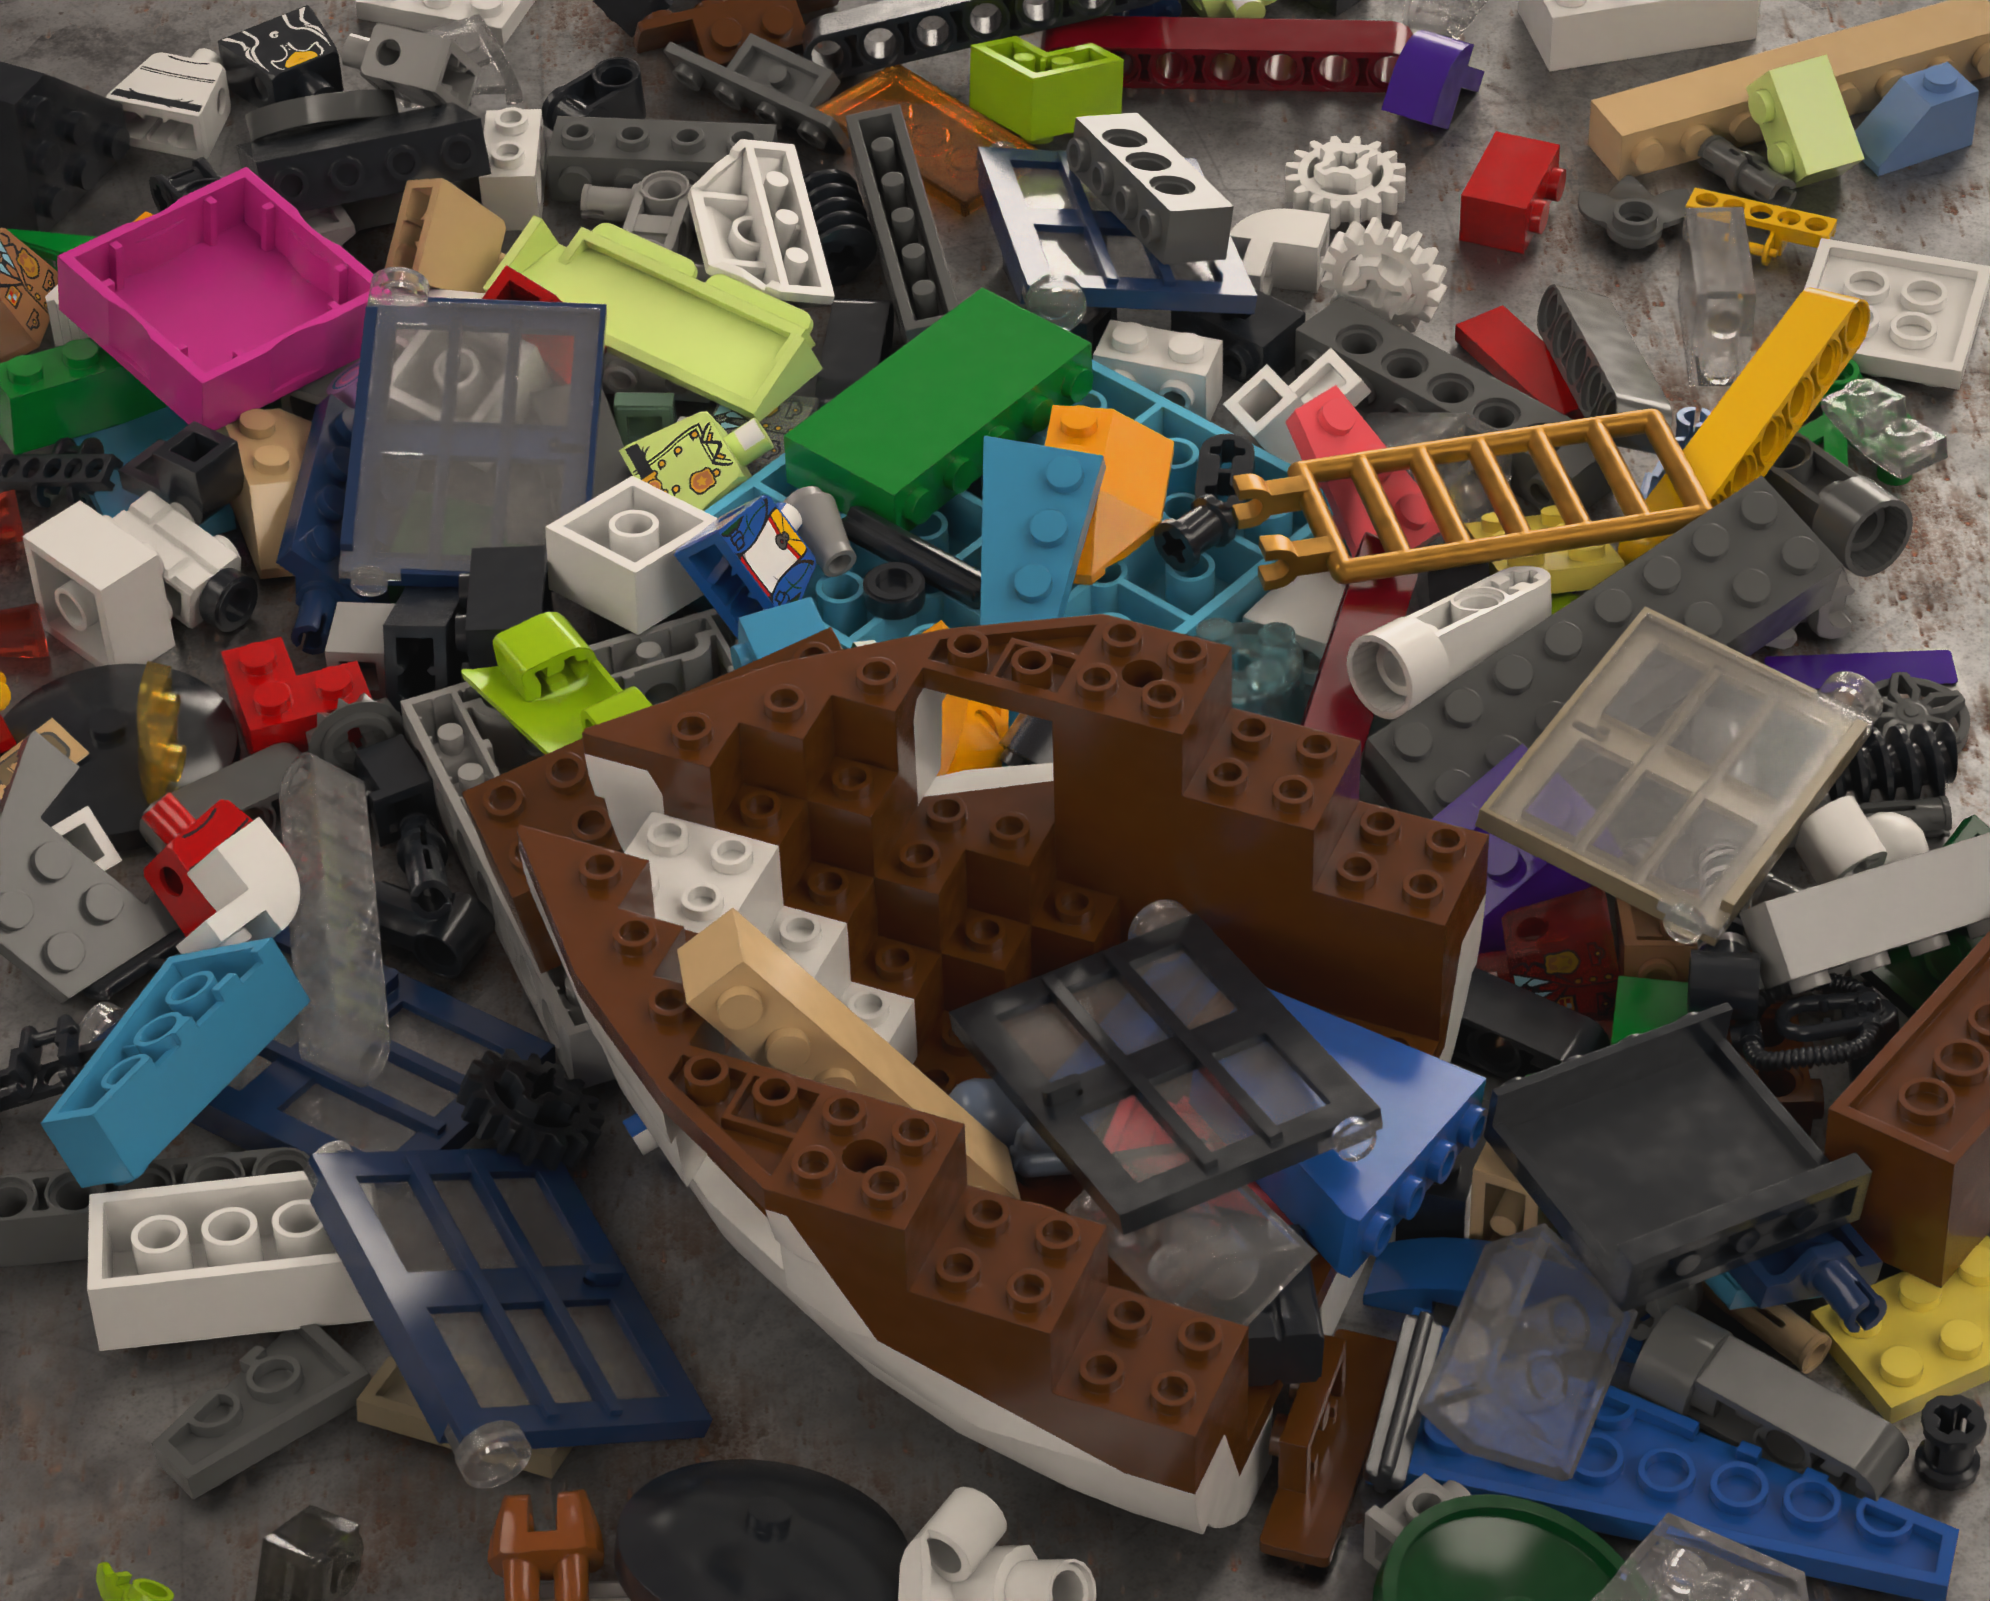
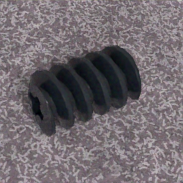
[803,169,877,287]
[1816,722,1958,804]

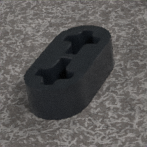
[1195,433,1255,529]

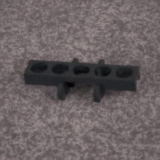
[0,437,124,508]
[0,1014,106,1112]

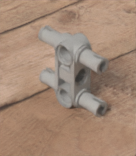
[580,170,711,282]

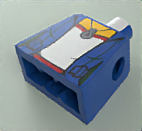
[674,495,816,639]

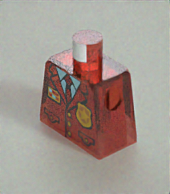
[1475,886,1620,1021]

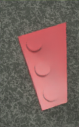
[1285,385,1441,558]

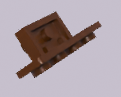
[633,0,839,67]
[1259,1329,1397,1568]

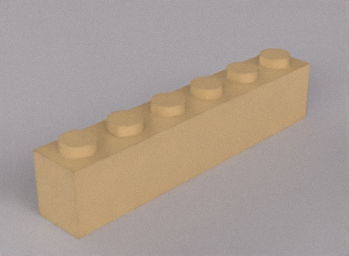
[677,908,1021,1200]

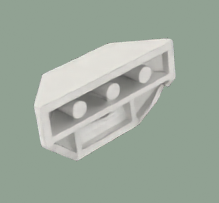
[687,139,835,309]

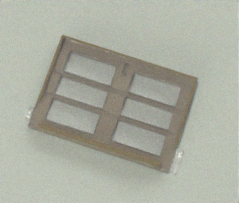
[1475,607,1883,946]

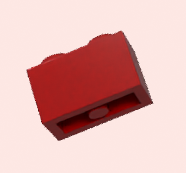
[1459,131,1566,254]

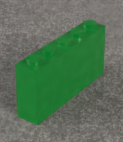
[784,287,1094,532]

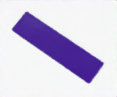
[1764,650,1958,689]

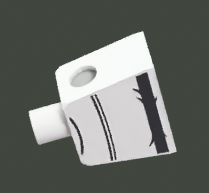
[106,48,231,159]

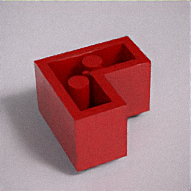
[221,637,373,762]

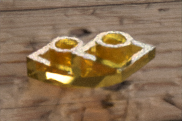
[137,661,187,804]

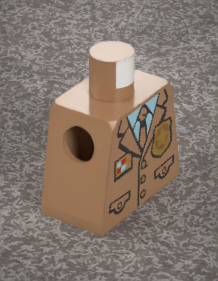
[0,228,58,363]

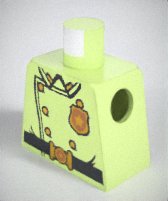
[619,411,774,511]

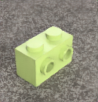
[1746,54,1865,189]

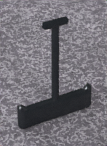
[83,928,186,1001]

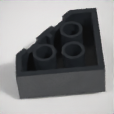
[0,61,130,232]

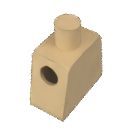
[381,178,506,293]

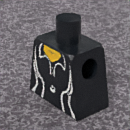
[218,5,344,108]

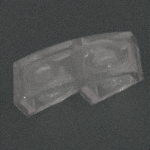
[1821,378,1948,480]

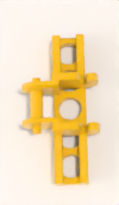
[1685,187,1837,266]

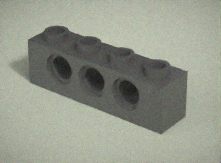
[1067,113,1234,265]

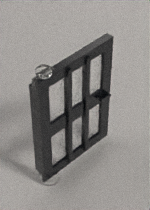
[949,899,1383,1236]

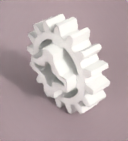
[1285,136,1406,230]
[1320,217,1447,333]

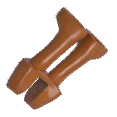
[487,1489,605,1601]

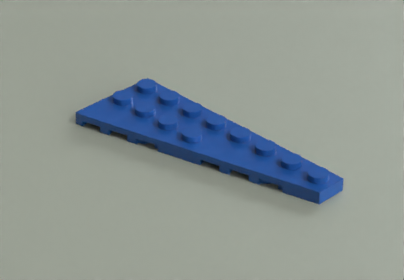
[1365,1307,1959,1601]

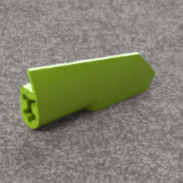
[461,612,652,755]

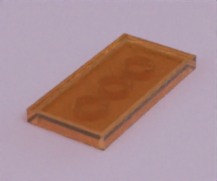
[815,64,1044,217]

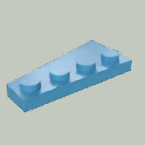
[980,436,1106,625]

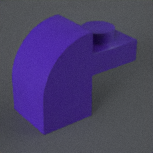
[1381,30,1485,130]

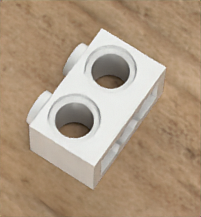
[479,107,547,231]

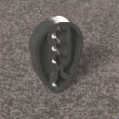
[245,89,399,142]

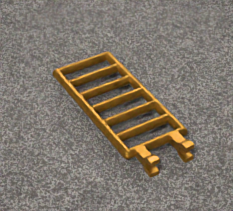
[1232,409,1713,591]

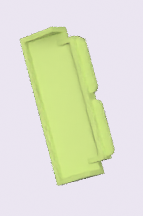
[483,215,823,422]

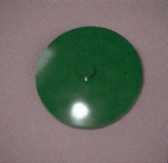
[1372,1494,1651,1601]

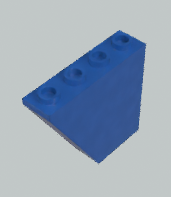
[1190,988,1488,1278]

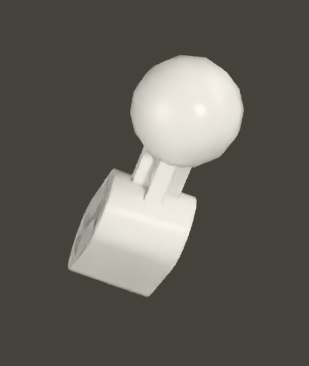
[1795,795,1929,885]

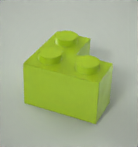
[969,36,1124,144]

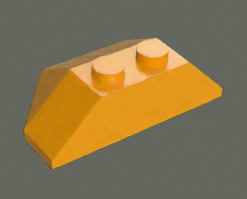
[1044,405,1174,585]

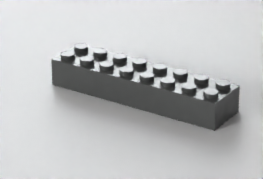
[1360,475,1843,819]

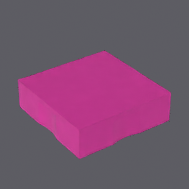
[57,167,392,431]

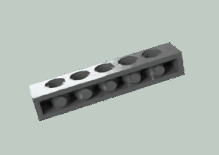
[1295,296,1612,510]

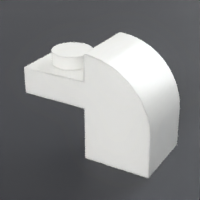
[1230,209,1330,295]
[1223,348,1372,464]
[176,817,300,954]

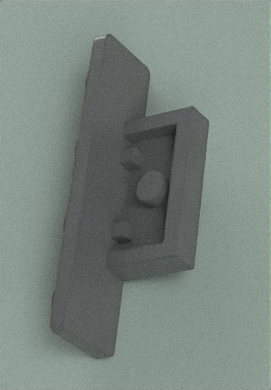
[663,33,850,153]

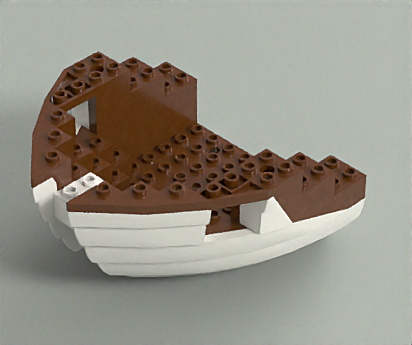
[517,614,1489,1534]

